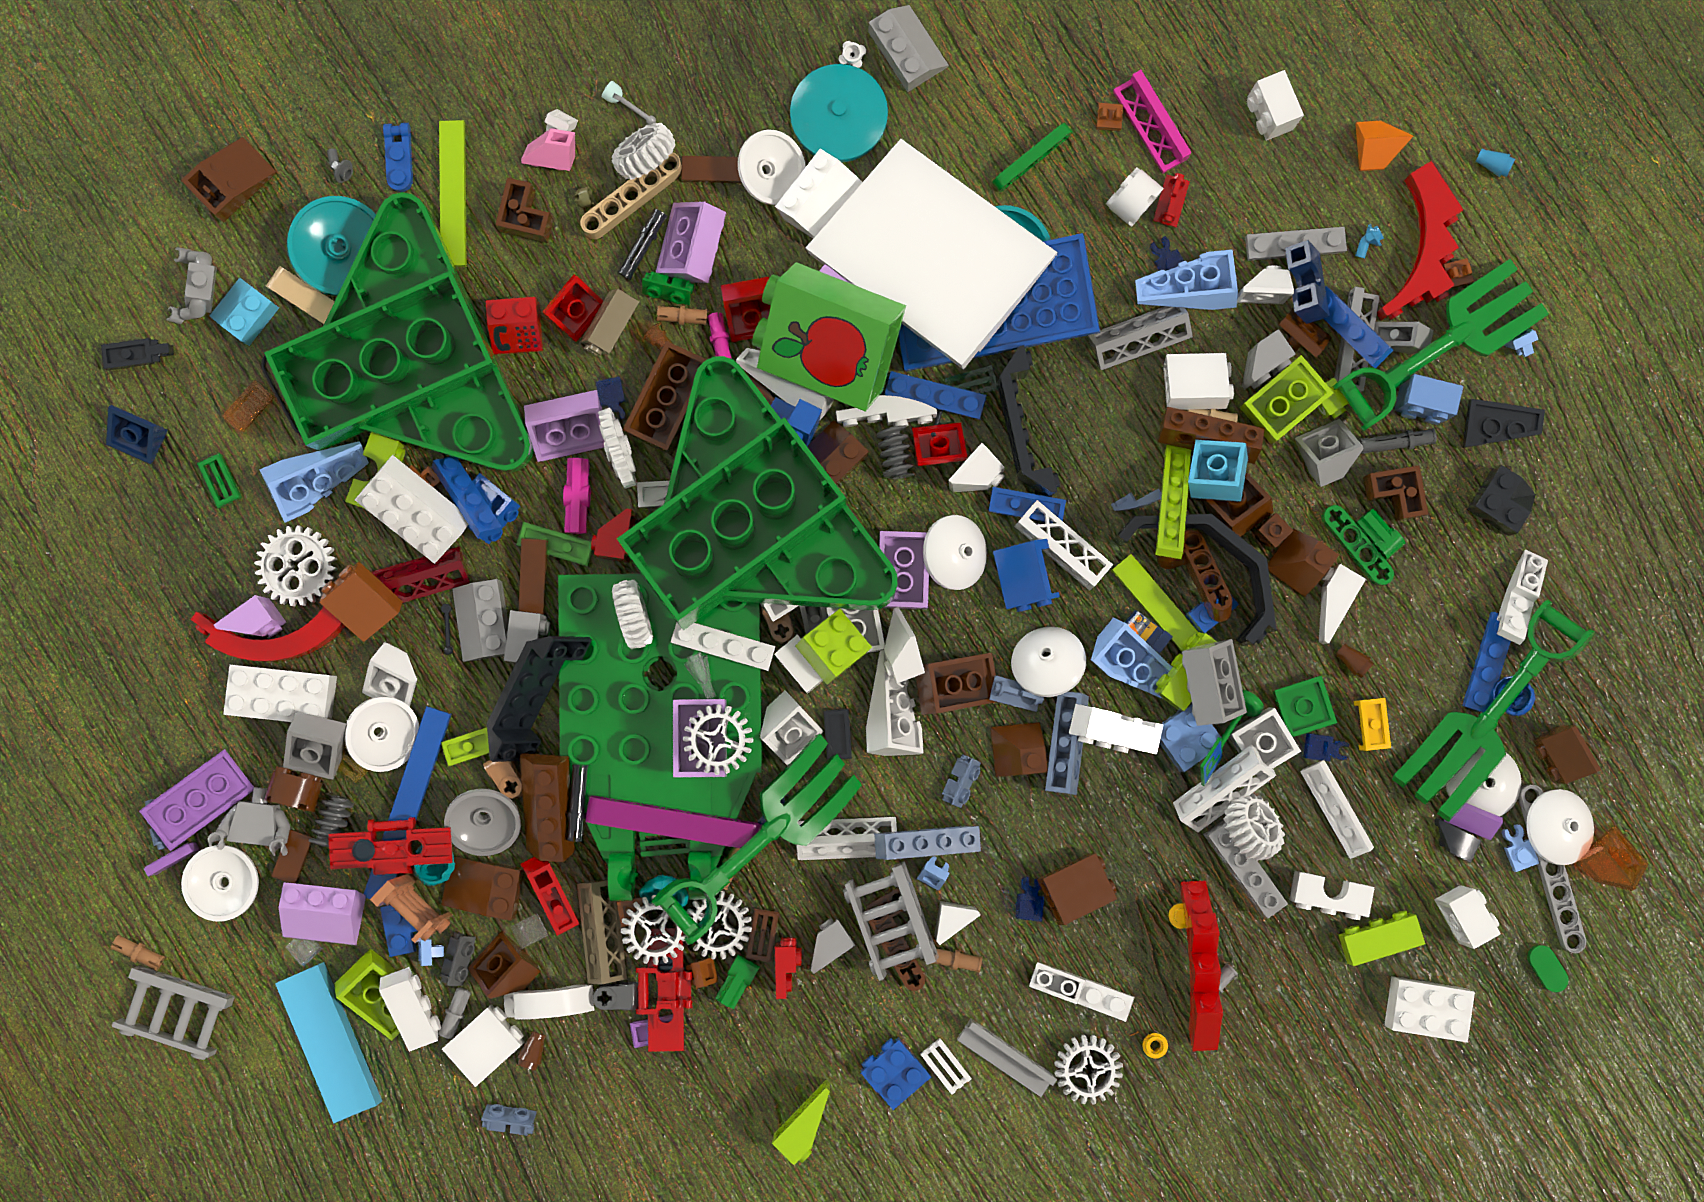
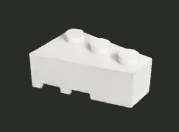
[1069,704,1163,754]

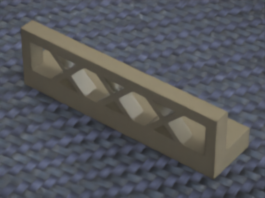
[577,880,627,984]

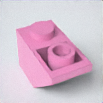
[521,129,575,171]

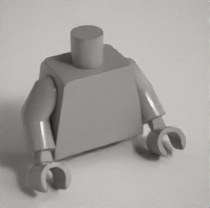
[166,247,217,324]
[208,787,290,856]

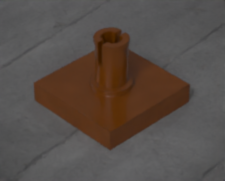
[1279,307,1332,357]

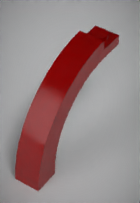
[190,606,346,662]

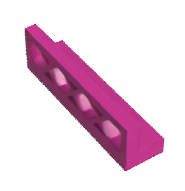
[1113,70,1192,174]

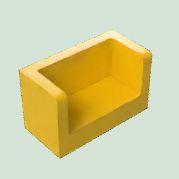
[1353,698,1391,751]

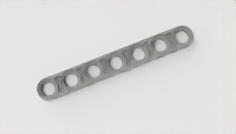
[1518,785,1586,953]

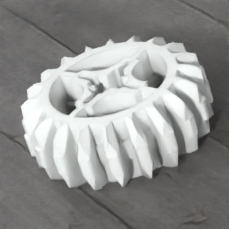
[612,123,676,180]
[612,580,653,649]
[683,704,753,775]
[1223,793,1285,861]
[687,891,752,959]
[621,895,686,965]
[1054,1035,1123,1104]

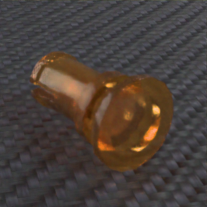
[642,322,673,351]

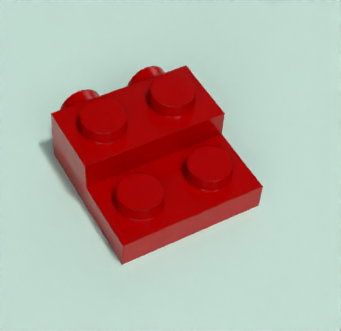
[775,937,802,999]

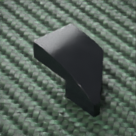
[1434,818,1481,863]

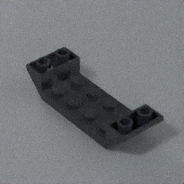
[997,345,1060,497]
[487,636,592,762]

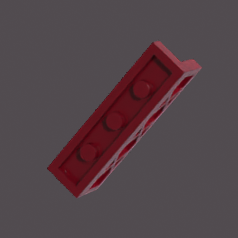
[371,546,470,603]

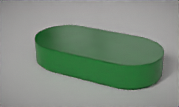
[1527,945,1569,992]

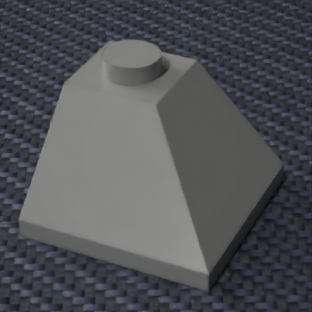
[1295,419,1363,487]

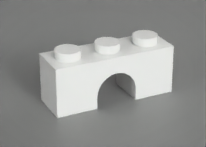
[1289,871,1374,920]

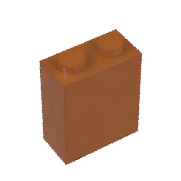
[319,562,403,642]

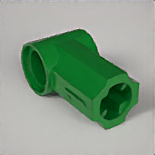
[1356,509,1406,560]
[715,954,760,1009]

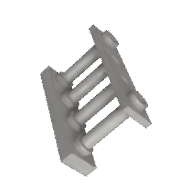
[843,861,939,981]
[112,965,235,1060]

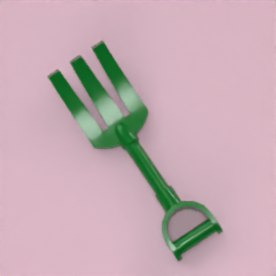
[1332,258,1549,431]
[1392,599,1595,822]
[651,733,862,945]

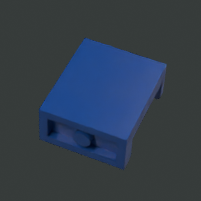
[993,538,1060,612]

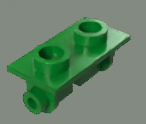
[642,271,694,306]

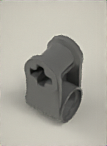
[593,982,638,1010]

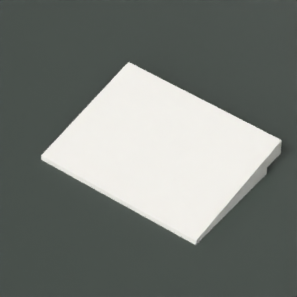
[806,139,1057,370]

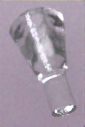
[684,652,716,699]

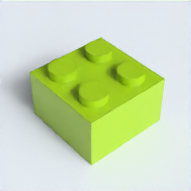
[795,609,872,685]

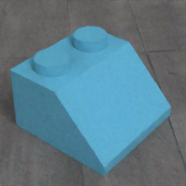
[210,278,279,346]

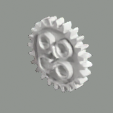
[598,408,637,489]
[254,525,338,606]

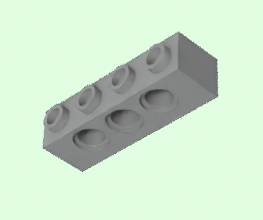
[1203,820,1288,919]

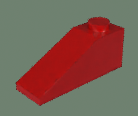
[521,857,579,936]

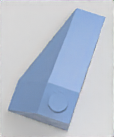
[1135,250,1238,310]
[260,441,369,522]
[1091,618,1172,699]

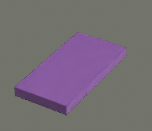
[139,749,254,851]

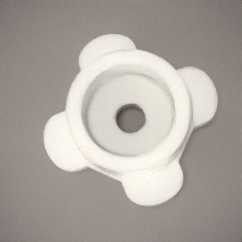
[839,41,866,68]

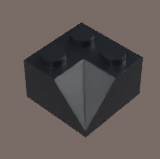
[1466,465,1536,536]

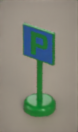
[1200,689,1264,786]

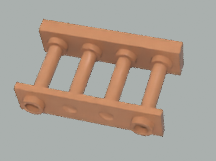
[370,874,453,943]

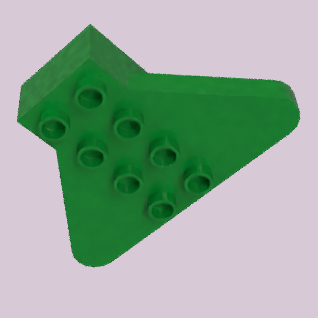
[264,192,534,473]
[617,356,898,630]

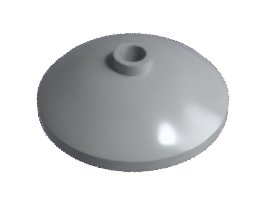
[444,789,521,856]

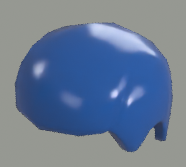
[1493,676,1536,716]

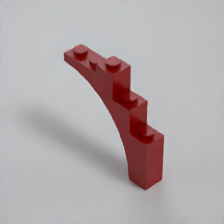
[1377,161,1463,321]
[1180,881,1223,1051]

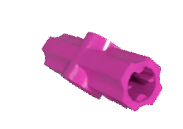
[563,458,591,534]

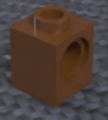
[1253,513,1294,550]

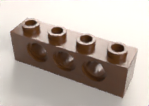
[1158,406,1265,464]

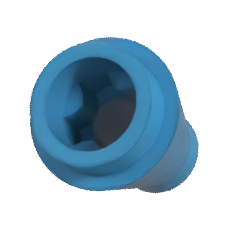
[1476,148,1515,177]

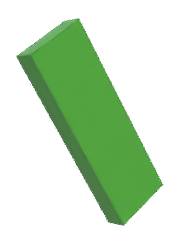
[516,522,593,567]

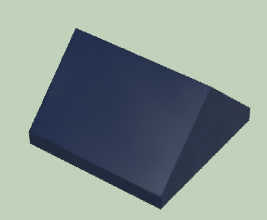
[106,405,168,464]

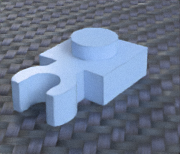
[1502,824,1539,872]

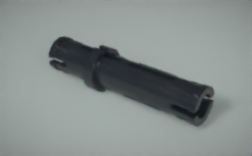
[617,208,667,280]
[566,764,589,842]

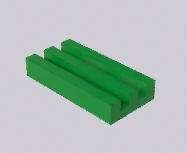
[197,453,242,509]
[639,832,690,857]

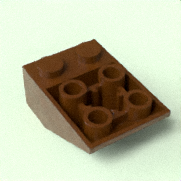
[181,137,277,223]

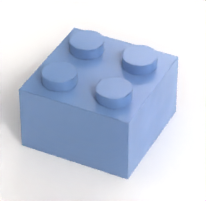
[1394,374,1463,425]
[1159,702,1221,772]

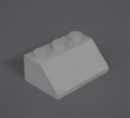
[868,5,949,92]
[452,579,508,662]
[1182,639,1247,726]

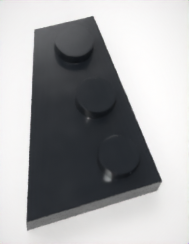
[1462,399,1545,448]

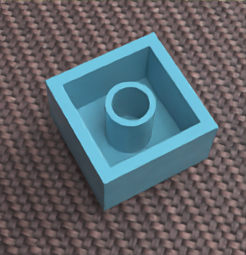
[1188,440,1248,501]

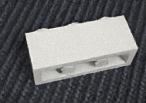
[379,967,441,1051]

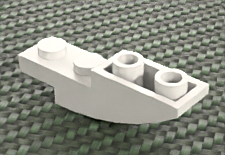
[836,395,937,427]
[1497,550,1548,645]
[1029,962,1134,1022]

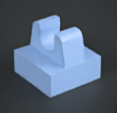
[1505,328,1538,357]
[917,856,949,891]
[418,938,444,966]

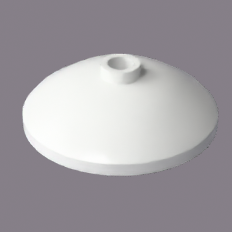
[738,130,806,205]
[923,515,987,590]
[1011,627,1086,697]
[344,697,419,772]
[1446,748,1521,817]
[1527,789,1594,865]
[181,845,259,921]

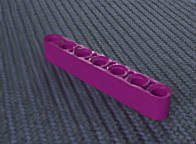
[585,796,762,848]

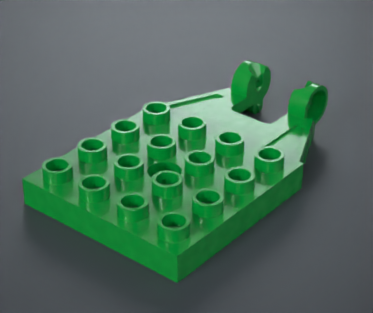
[558,574,763,901]

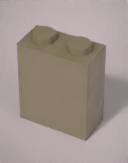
[580,289,639,356]

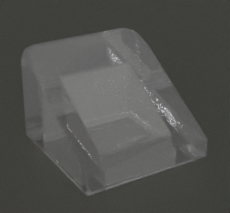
[511,913,548,949]

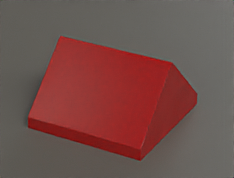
[542,274,603,342]
[912,422,968,466]

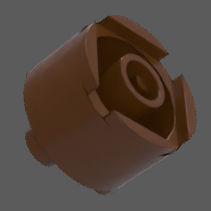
[264,766,323,813]

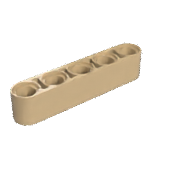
[580,152,682,239]
[266,266,334,325]

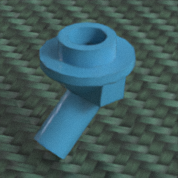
[1355,224,1384,259]

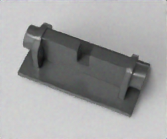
[440,932,476,986]

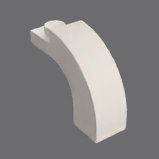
[504,985,594,1019]

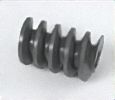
[876,426,915,479]
[309,792,354,847]

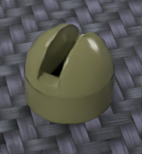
[574,186,594,207]

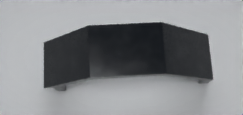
[1113,514,1277,646]

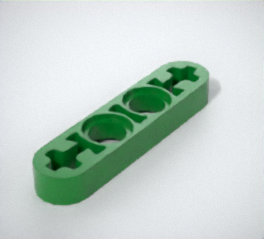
[992,122,1073,192]
[1322,505,1394,586]

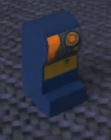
[1125,610,1173,654]

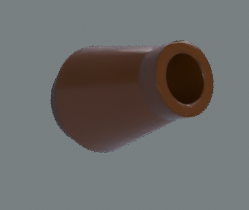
[1335,643,1374,678]
[517,1031,546,1071]

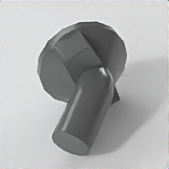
[327,149,353,183]

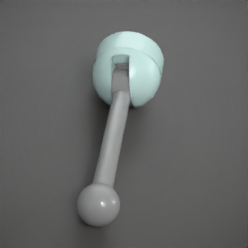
[601,81,656,125]

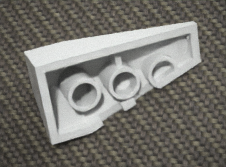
[736,348,834,420]
[866,650,923,756]

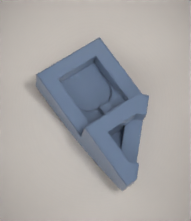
[1111,489,1161,511]

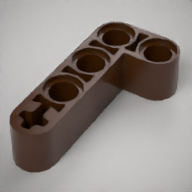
[1157,530,1232,622]
[865,887,925,991]

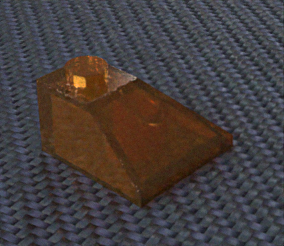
[1579,826,1648,891]

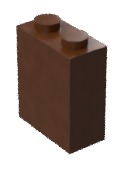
[1037,853,1117,925]

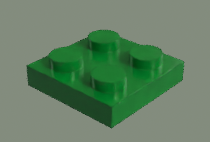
[1272,675,1337,737]

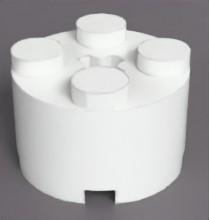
[1106,168,1164,227]

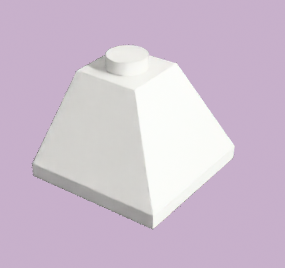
[1237,266,1294,304]
[949,443,1005,492]
[883,607,925,684]
[362,642,417,707]
[760,691,824,766]

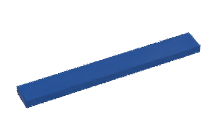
[364,706,452,899]

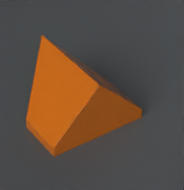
[1355,121,1413,171]

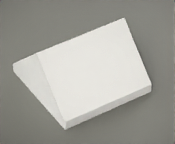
[934,901,980,945]

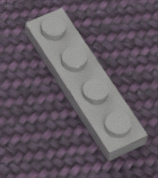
[1245,227,1347,261]

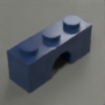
[1285,240,1330,324]

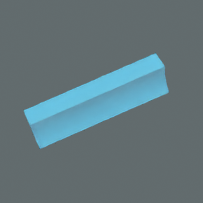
[275,962,382,1123]

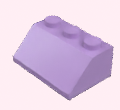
[656,202,726,283]
[524,390,604,462]
[278,882,366,945]

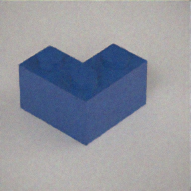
[771,397,822,447]

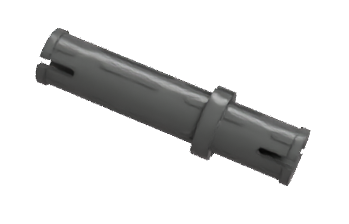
[1359,428,1437,454]

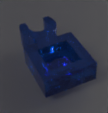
[1150,236,1184,271]
[596,376,626,420]
[1303,733,1349,762]
[1015,876,1044,922]

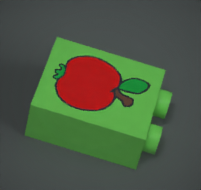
[752,262,907,412]

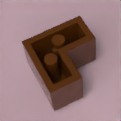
[495,177,553,243]
[1363,465,1428,521]

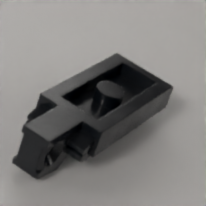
[101,338,174,371]

